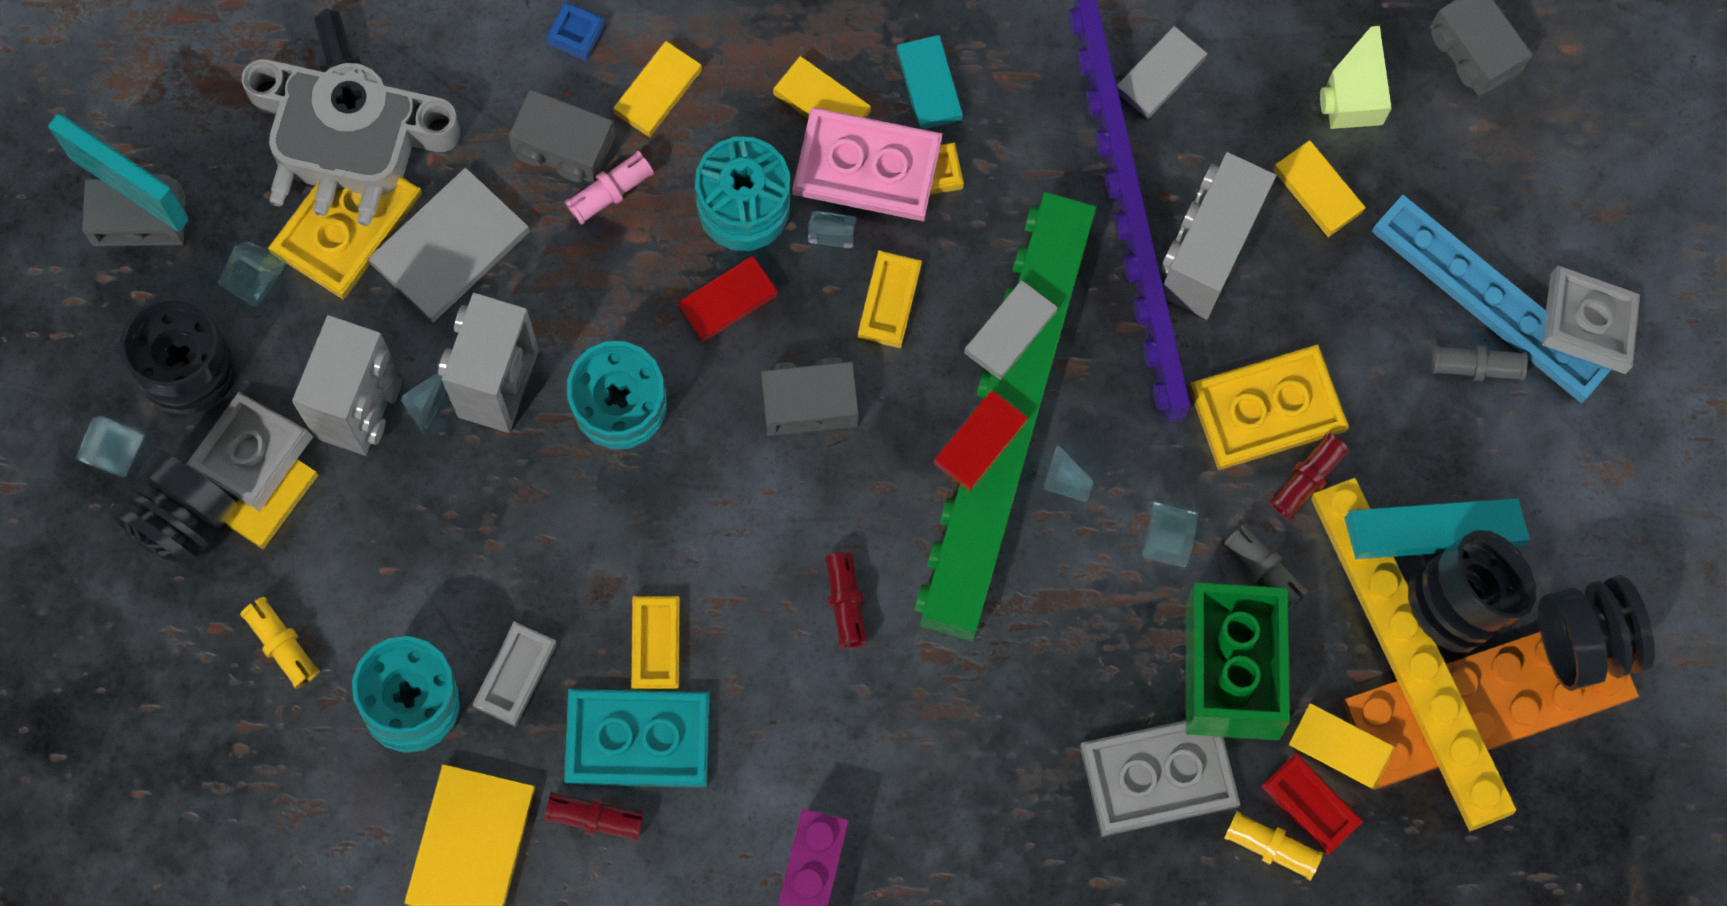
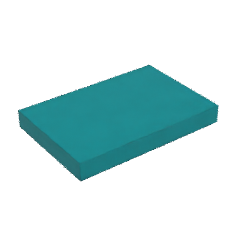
[48,114,189,232]
[564,689,710,788]

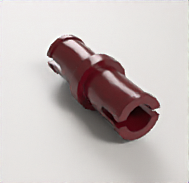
[1269,433,1349,520]
[824,552,868,649]
[544,792,644,841]

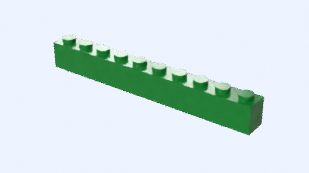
[914,192,1096,641]

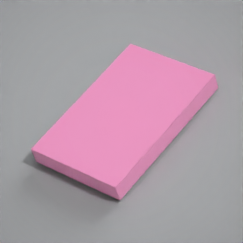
[792,107,943,221]

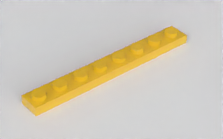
[1311,478,1516,832]

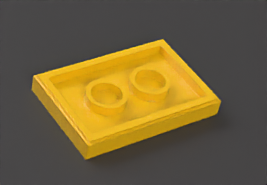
[268,176,422,300]
[1188,344,1349,471]
[404,764,536,906]

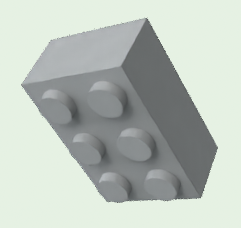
[1160,152,1276,320]
[438,293,539,433]
[292,315,402,456]

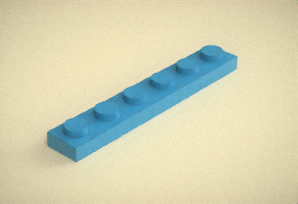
[1371,195,1611,404]

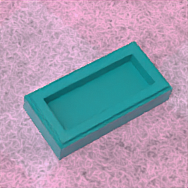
[896,35,963,130]

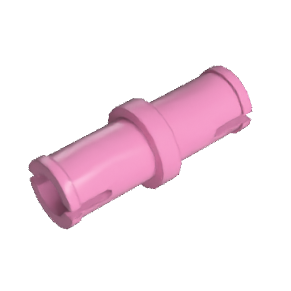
[564,150,654,225]

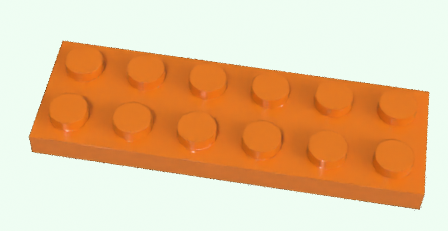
[1342,632,1639,789]

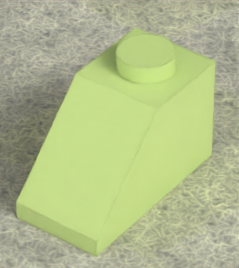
[1320,26,1392,129]

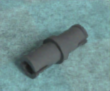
[1432,345,1528,381]
[1224,524,1309,611]

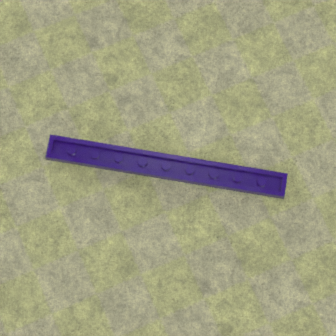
[1068,0,1191,423]

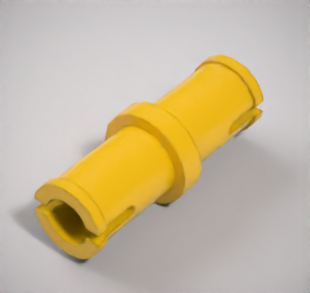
[240,597,320,689]
[1224,811,1324,881]

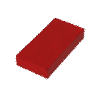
[677,256,778,344]
[934,390,1028,492]
[1261,753,1363,855]

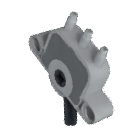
[242,8,461,226]

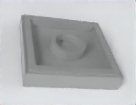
[1542,265,1640,374]
[186,391,313,512]

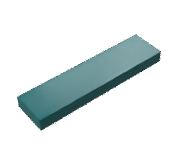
[1344,498,1530,560]

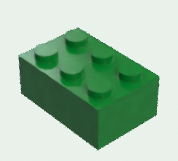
[1186,582,1290,740]

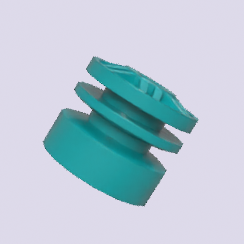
[695,136,790,251]
[567,341,667,450]
[352,636,460,753]

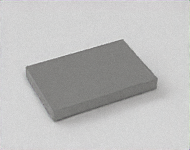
[368,167,530,323]
[1080,721,1240,837]

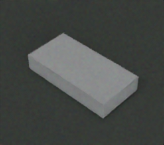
[1117,26,1207,119]
[964,280,1058,381]
[472,621,557,727]

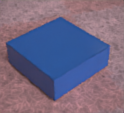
[546,1,605,61]

